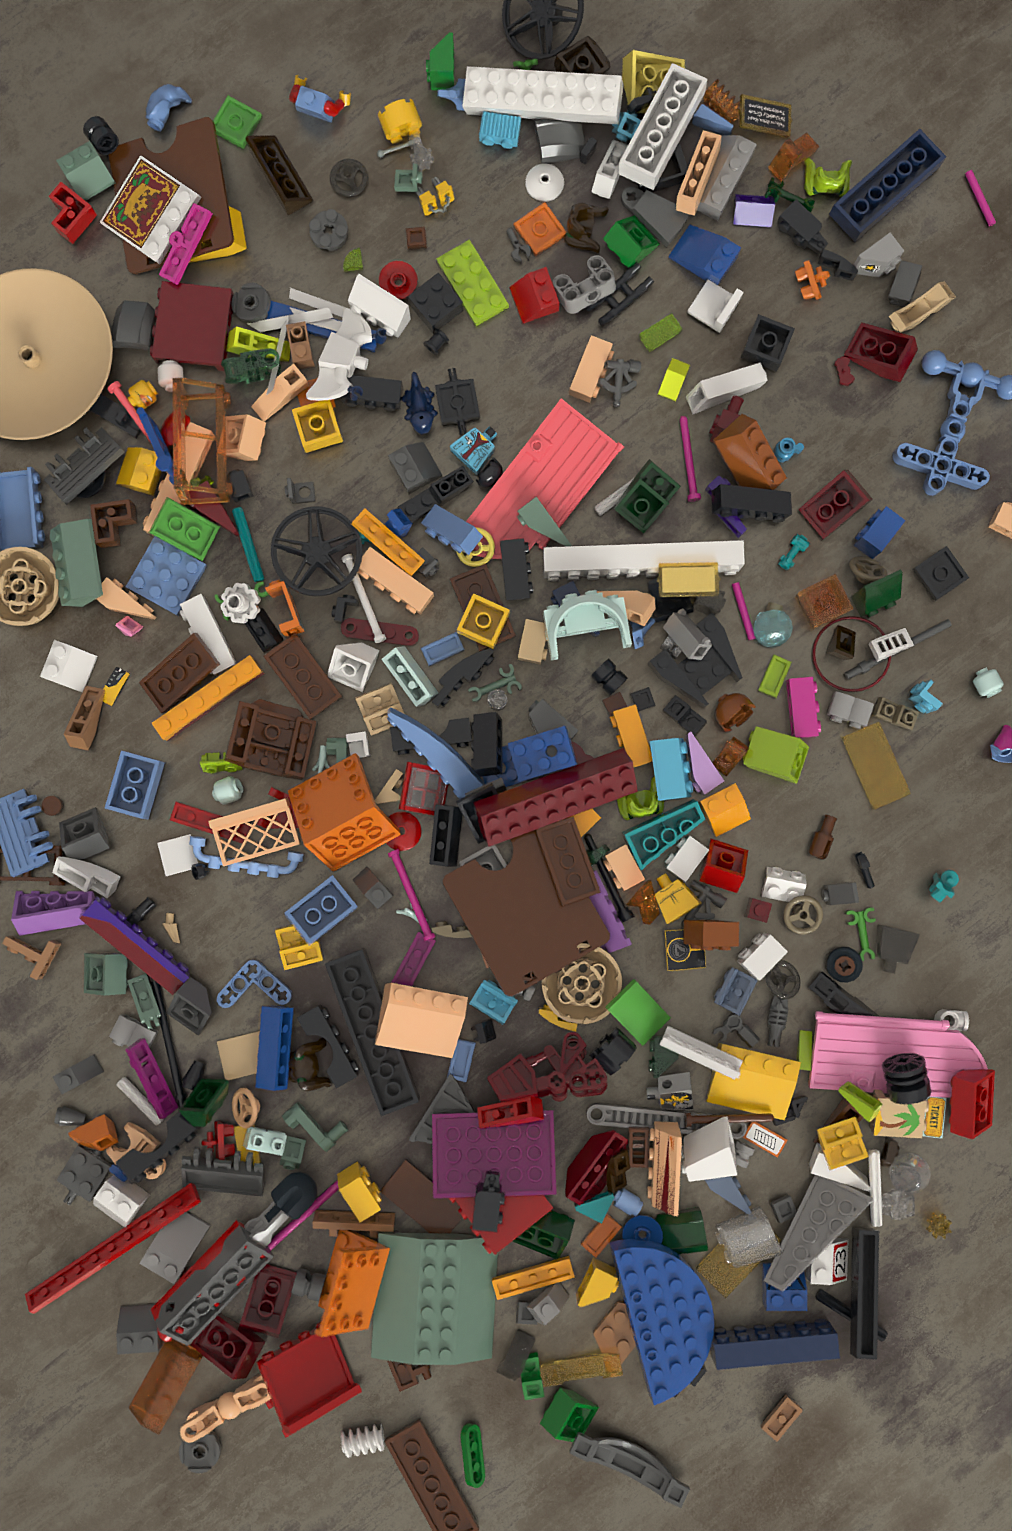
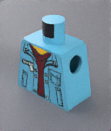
[450,426,497,476]

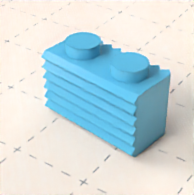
[479,111,521,149]

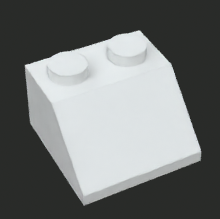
[40,640,98,693]

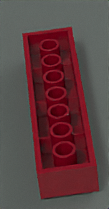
[474,748,638,847]

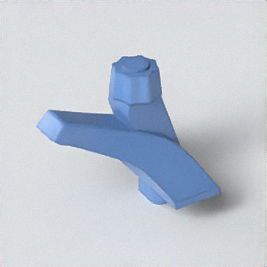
[437,78,465,110]
[630,618,655,649]

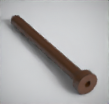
[684,1113,774,1127]

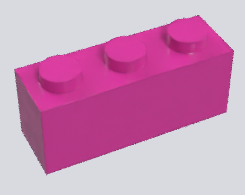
[786,677,821,738]

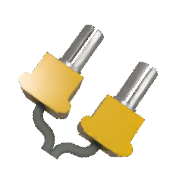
[416,177,454,216]

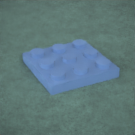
[126,536,207,616]

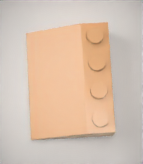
[375,983,468,1058]

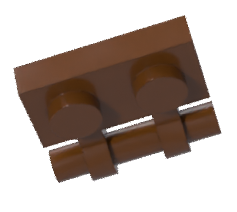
[387,1360,432,1392]

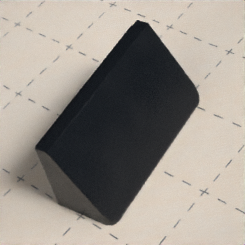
[244,608,284,653]

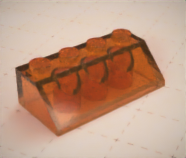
[129,1339,203,1435]

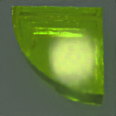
[343,248,363,271]
[190,475,214,488]

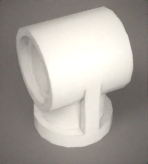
[934,1009,969,1031]

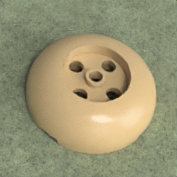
[0,547,59,626]
[542,943,622,1024]

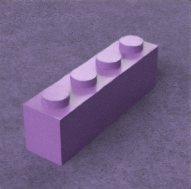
[589,870,632,953]
[11,891,95,936]

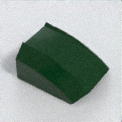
[656,1207,708,1254]

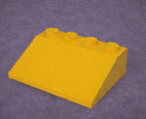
[706,1042,801,1120]

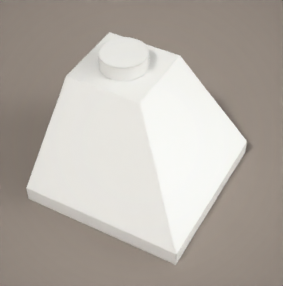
[327,643,380,692]

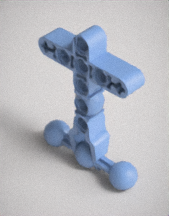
[892,350,1012,496]

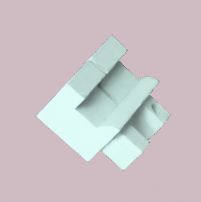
[243,1126,287,1156]

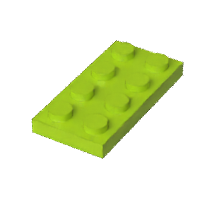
[436,240,509,326]

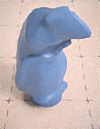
[146,84,192,131]

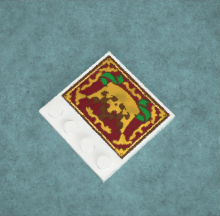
[100,155,201,264]

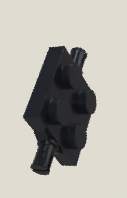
[435,368,480,435]

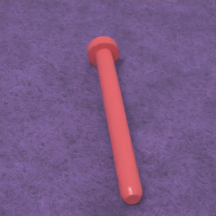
[107,381,152,445]

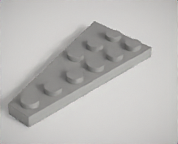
[764,1175,874,1292]

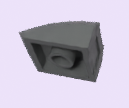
[535,119,586,164]
[111,300,156,351]

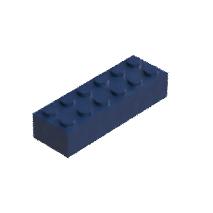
[829,129,946,242]
[710,1319,840,1370]

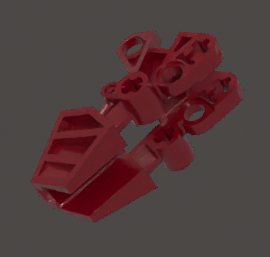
[487,1032,608,1102]

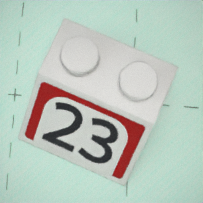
[806,1238,849,1285]

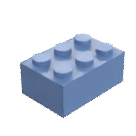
[105,751,165,820]
[284,875,357,946]

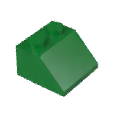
[426,32,454,90]
[603,215,660,267]
[540,1388,599,1442]

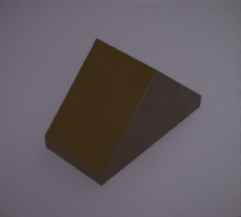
[826,625,856,660]

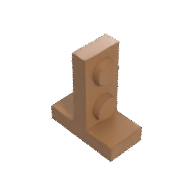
[2,936,61,980]

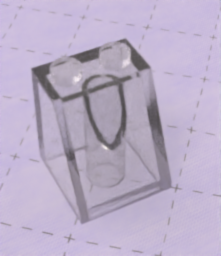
[715,1206,783,1268]

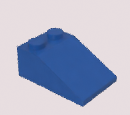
[668,225,741,286]

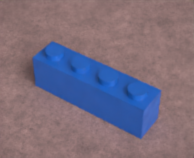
[255,1005,293,1091]

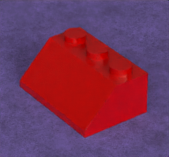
[949,1069,995,1140]

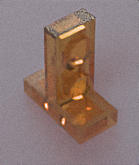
[768,133,820,181]

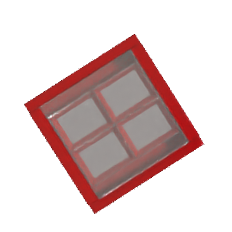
[399,762,448,816]

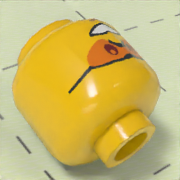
[128,380,158,409]

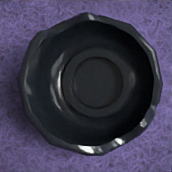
[476,457,503,488]

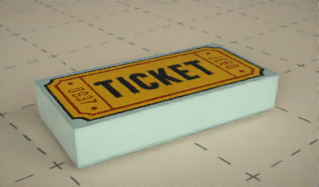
[922,1096,947,1138]

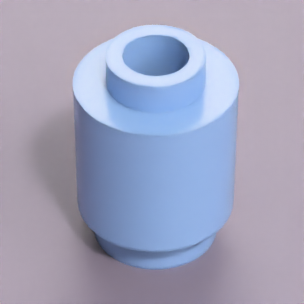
[613,1188,643,1217]

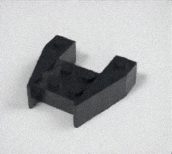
[648,613,742,708]

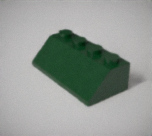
[512,1210,575,1259]

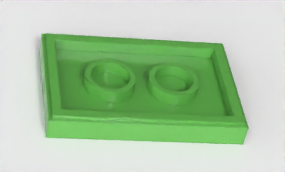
[148,497,220,561]
[605,979,671,1046]

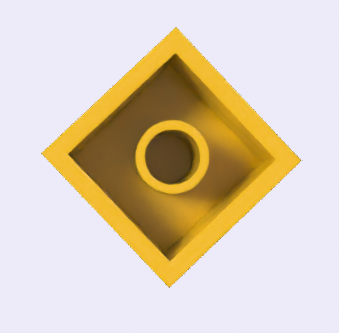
[292,400,343,453]
[457,593,510,649]
[337,1161,382,1222]

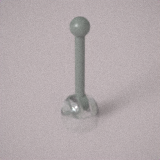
[377,132,423,158]

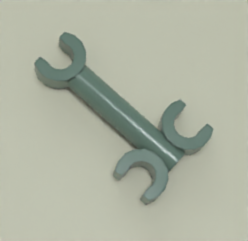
[468,664,522,702]

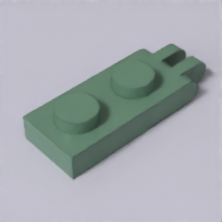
[127,974,162,1030]

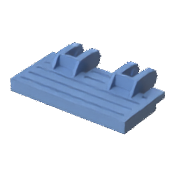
[0,789,53,877]

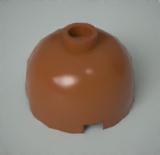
[715,693,756,731]

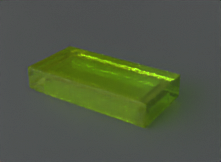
[639,313,682,352]

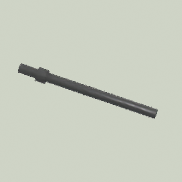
[844,619,951,680]

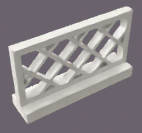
[660,1026,743,1080]

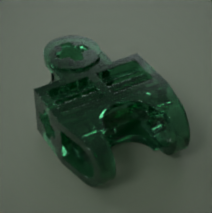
[221,348,281,384]

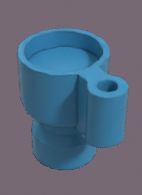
[773,437,804,462]

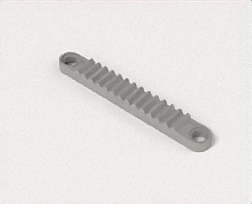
[586,1103,747,1139]

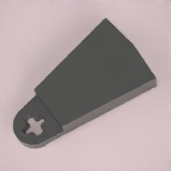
[621,187,690,247]

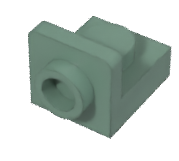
[279,1136,306,1170]

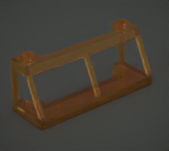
[173,378,233,505]

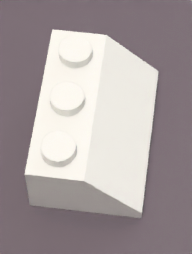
[348,274,411,338]

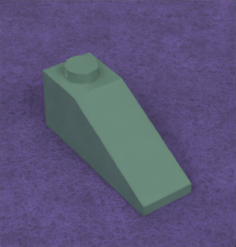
[517,497,571,547]

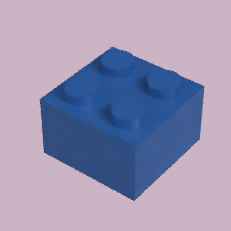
[853,506,906,559]

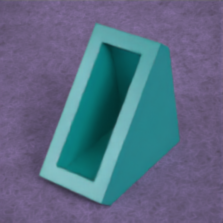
[574,1191,614,1224]

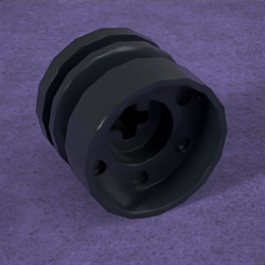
[882,1053,932,1105]

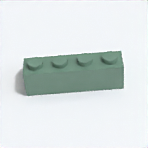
[50,519,103,607]

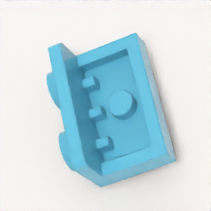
[909,679,943,713]
[469,980,518,1025]

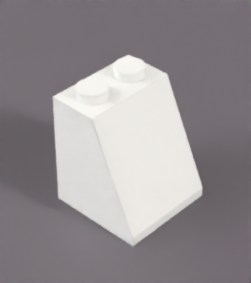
[681,1116,737,1182]
[93,1175,150,1227]

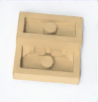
[355,682,405,736]

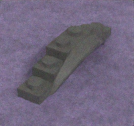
[569,1431,690,1508]

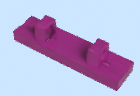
[125,1038,179,1119]

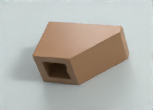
[286,321,315,370]

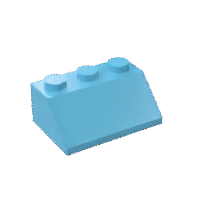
[650,738,693,801]

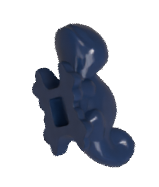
[402,372,438,434]

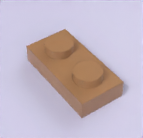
[760,1395,803,1442]

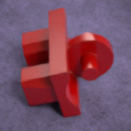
[201,1121,235,1160]

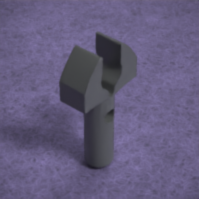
[506,227,531,264]

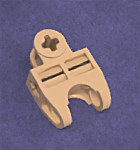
[106,1122,167,1179]

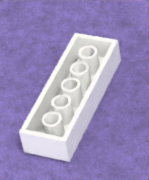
[619,63,708,190]

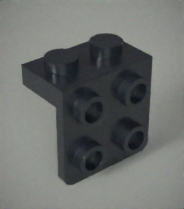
[648,578,694,623]

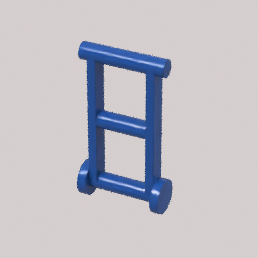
[136,407,186,486]

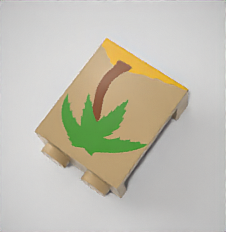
[869,1090,929,1138]

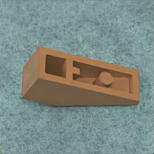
[64,686,105,750]

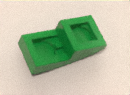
[518,1352,545,1400]

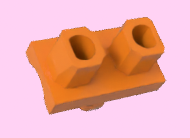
[795,260,830,300]

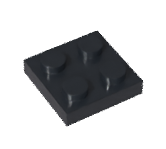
[913,546,969,601]

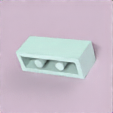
[382,646,439,707]

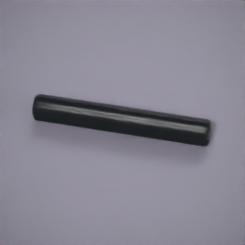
[815,1289,888,1341]

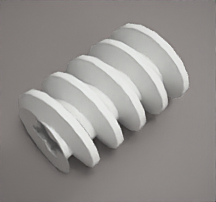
[341,1424,385,1458]

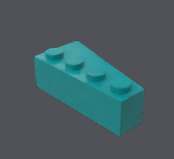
[622,799,705,870]

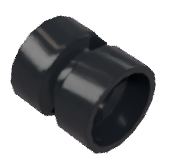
[83,116,119,155]
[591,658,628,696]

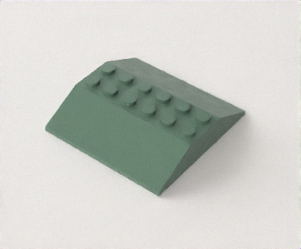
[371,1232,498,1365]

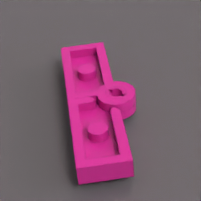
[159,203,213,285]

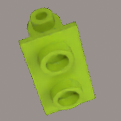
[200,752,243,774]

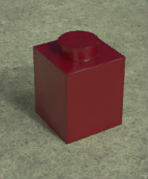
[744,898,772,923]

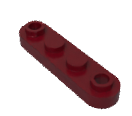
[341,618,419,647]

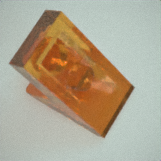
[712,736,749,776]
[626,880,660,925]

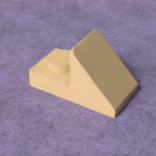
[374,769,404,805]

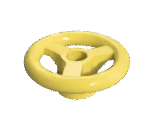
[456,527,495,567]

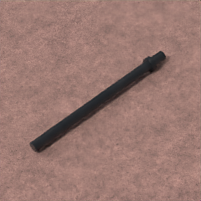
[151,981,187,1109]

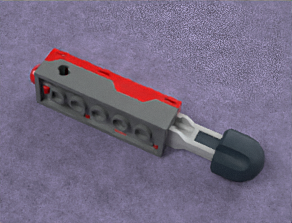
[150,1172,317,1346]

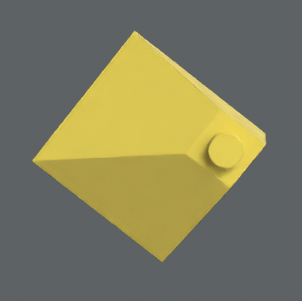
[622,50,685,114]

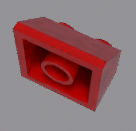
[509,267,560,324]
[699,839,748,893]

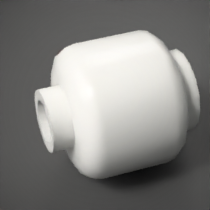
[158,360,184,392]

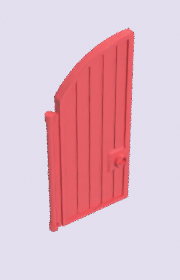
[466,398,624,559]

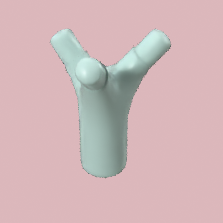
[312,745,330,774]
[396,903,427,923]

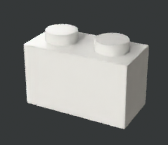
[664,836,709,882]

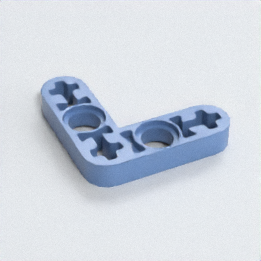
[217,959,292,1008]

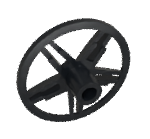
[502,0,584,60]
[271,506,363,596]

